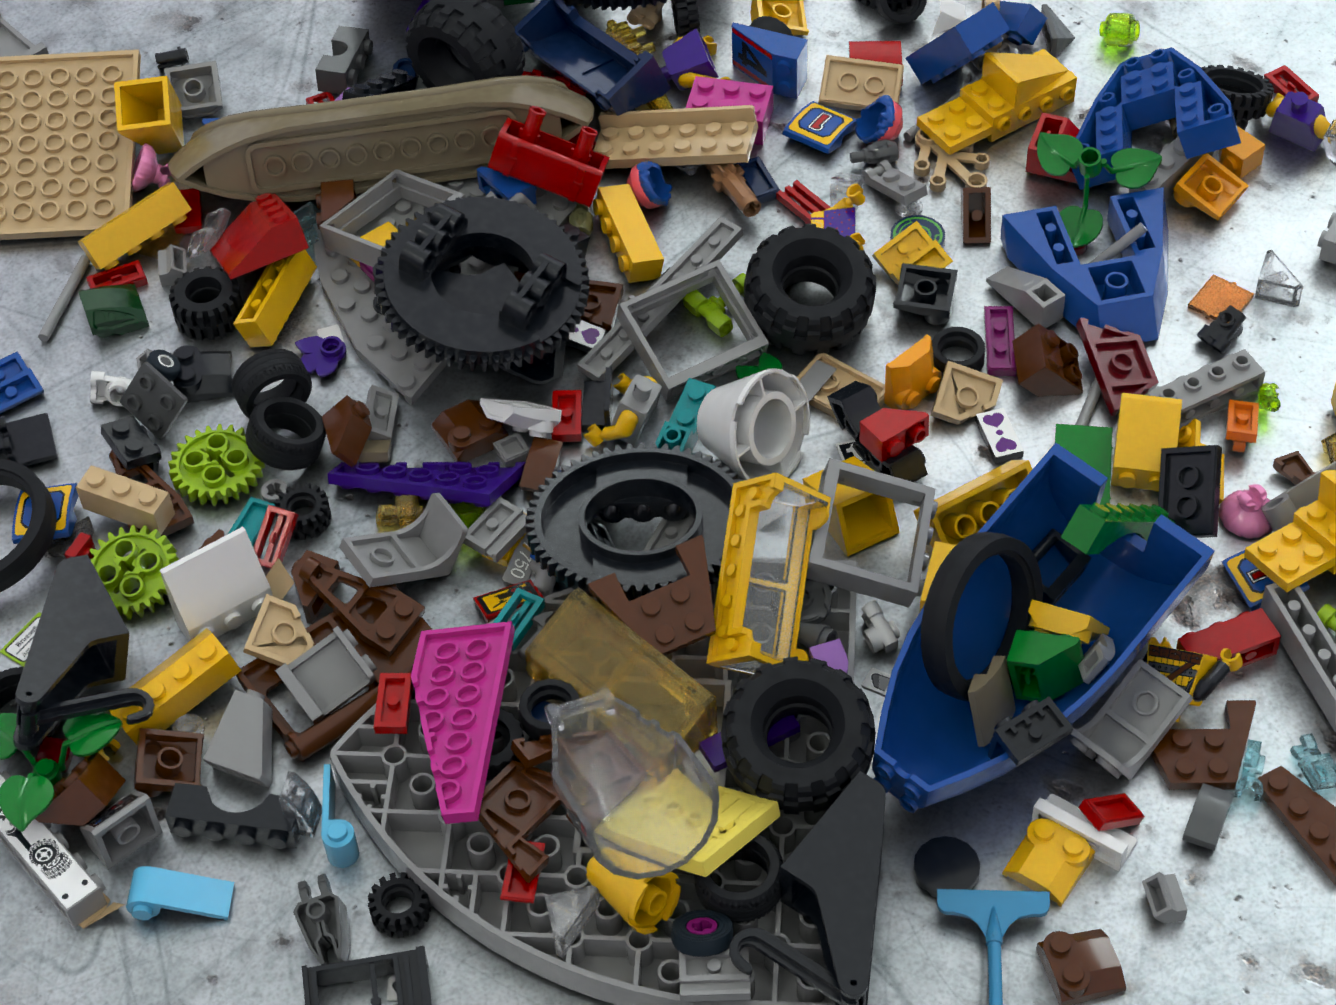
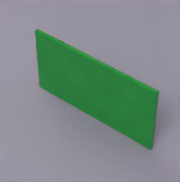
[1055,424,1113,505]

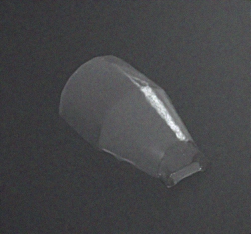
[544,687,719,880]

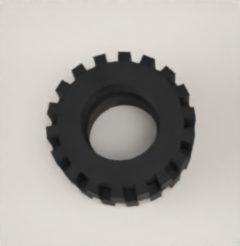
[169,266,244,341]

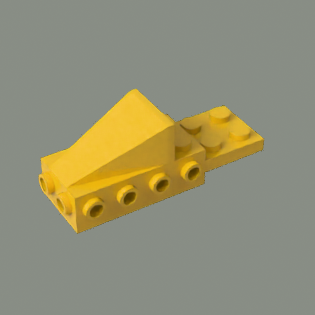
[917,49,1077,155]
[1244,470,1336,593]

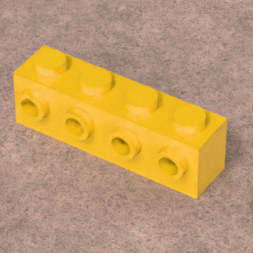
[78,182,192,270]
[593,184,664,283]
[233,250,317,348]

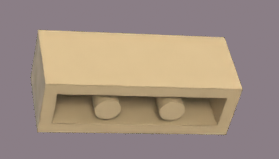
[76,465,175,534]

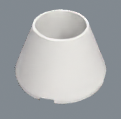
[697,368,810,480]

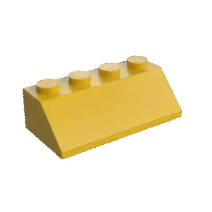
[913,460,1032,548]
[109,628,242,745]

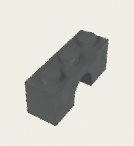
[315,26,373,94]

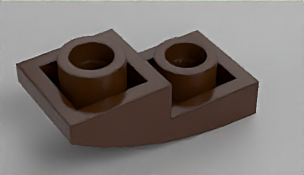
[519,437,564,492]

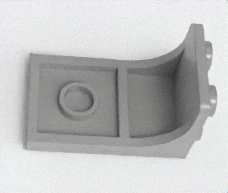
[339,493,467,588]
[1069,658,1193,780]

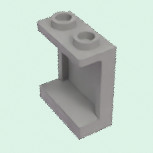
[275,626,377,724]

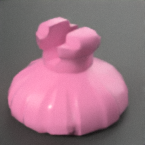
[132,143,171,193]
[1219,484,1273,539]

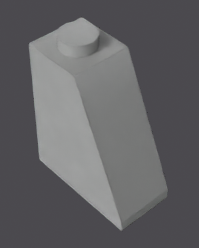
[203,689,272,788]

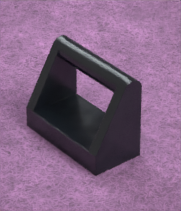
[1032,529,1092,605]

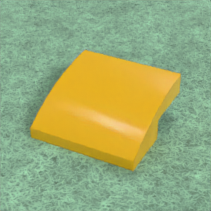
[872,221,953,285]

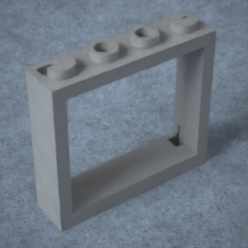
[319,169,466,267]
[617,260,769,401]
[806,458,938,607]

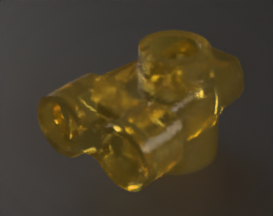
[376,495,423,529]

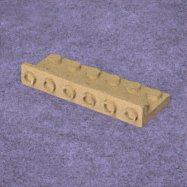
[594,105,758,169]

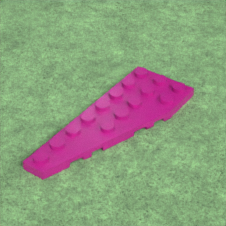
[411,621,515,824]

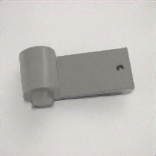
[1261,461,1336,532]

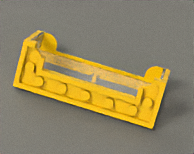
[706,472,831,675]

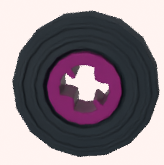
[671,910,733,957]

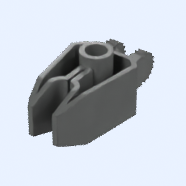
[293,873,350,965]

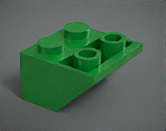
[1007,630,1084,702]

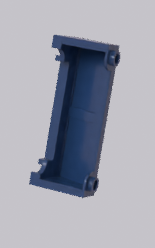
[514,0,671,116]

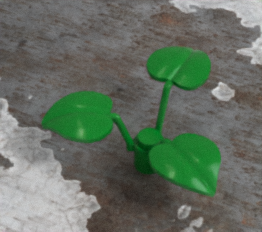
[1037,132,1162,248]
[0,712,123,832]

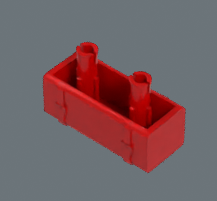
[487,106,610,207]

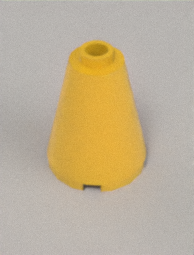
[586,852,681,935]

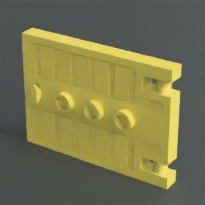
[583,769,781,877]

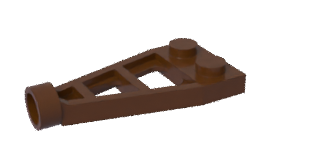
[109,450,194,536]
[298,556,425,658]

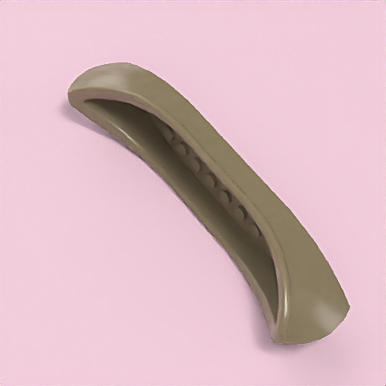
[168,75,595,202]

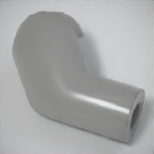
[530,560,556,597]

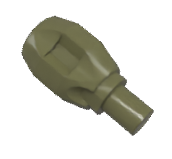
[569,202,593,236]

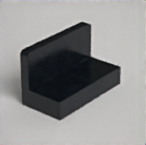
[582,367,614,433]

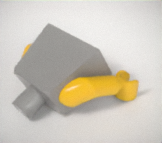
[583,373,662,447]

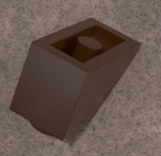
[960,187,991,243]
[322,395,372,467]
[291,550,340,624]

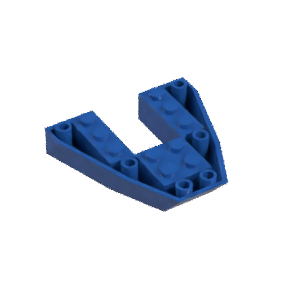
[1072,47,1241,190]
[1000,187,1168,342]

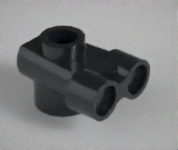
[1196,305,1246,355]

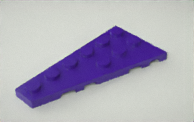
[328,462,526,507]

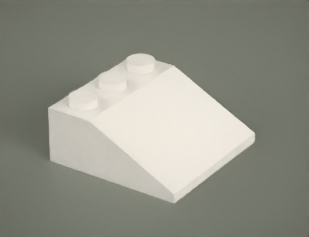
[160,527,273,641]

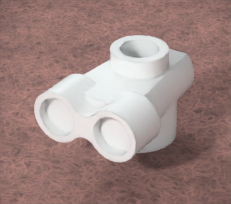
[90,371,133,406]
[861,600,900,654]

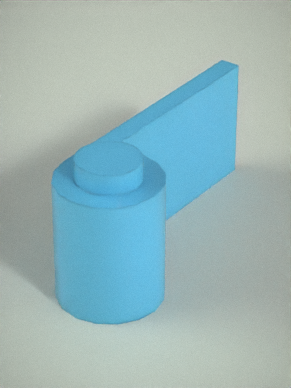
[321,764,360,868]
[126,866,234,920]

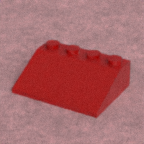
[209,193,309,280]

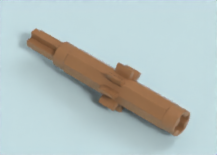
[704,163,761,217]

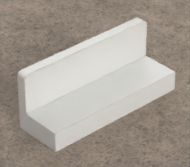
[1031,794,1137,871]

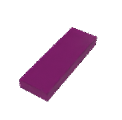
[984,306,1017,377]

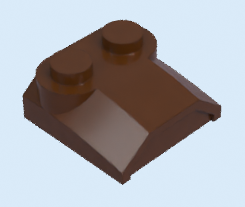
[431,399,509,462]
[134,728,204,797]
[1036,929,1126,1005]

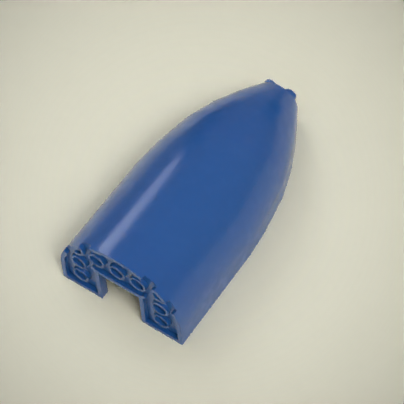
[872,443,1215,813]

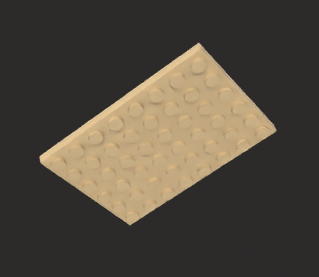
[0,49,141,240]

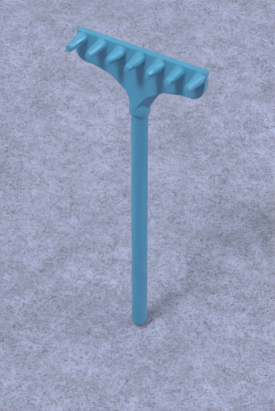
[937,889,1050,1005]

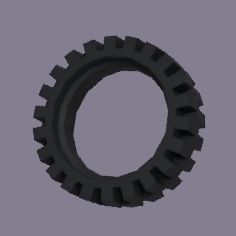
[1201,65,1274,120]

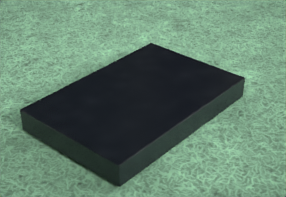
[1158,445,1222,538]

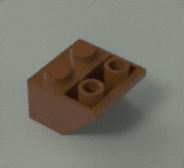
[1012,323,1083,397]
[35,753,126,826]

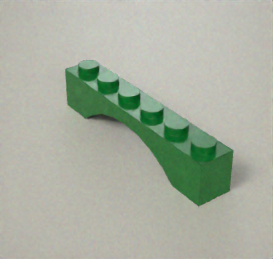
[1061,502,1175,554]

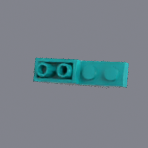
[655,378,716,452]

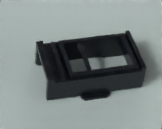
[302,946,432,1005]

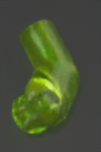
[1258,382,1281,412]

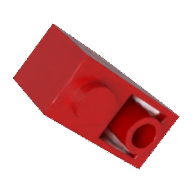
[859,408,929,463]

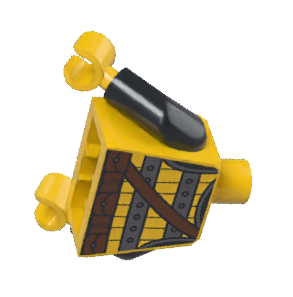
[1142,637,1243,722]

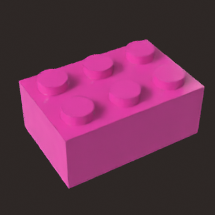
[686,76,774,145]

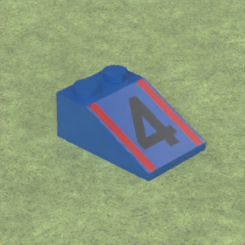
[732,22,808,99]

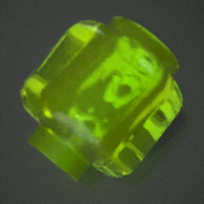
[1099,12,1140,47]

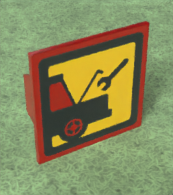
[473,579,544,623]

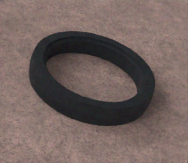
[0,459,57,592]
[921,532,1043,702]

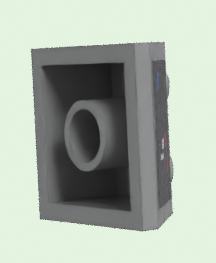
[80,790,163,870]

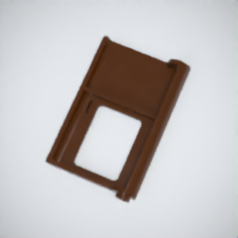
[236,584,433,761]

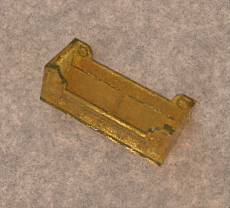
[525,587,718,782]

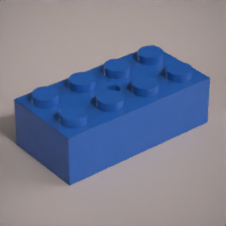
[906,2,1010,84]

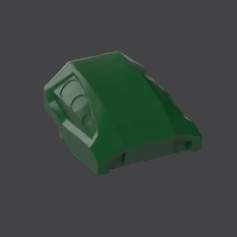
[78,284,149,338]

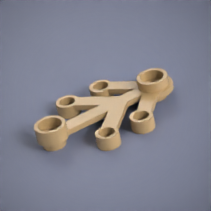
[914,129,990,192]

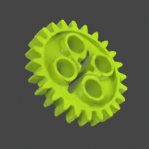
[168,424,266,506]
[89,525,179,620]

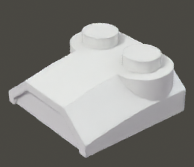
[480,398,562,438]

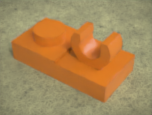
[1225,399,1259,453]

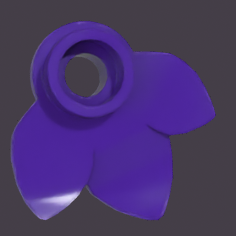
[295,336,347,378]

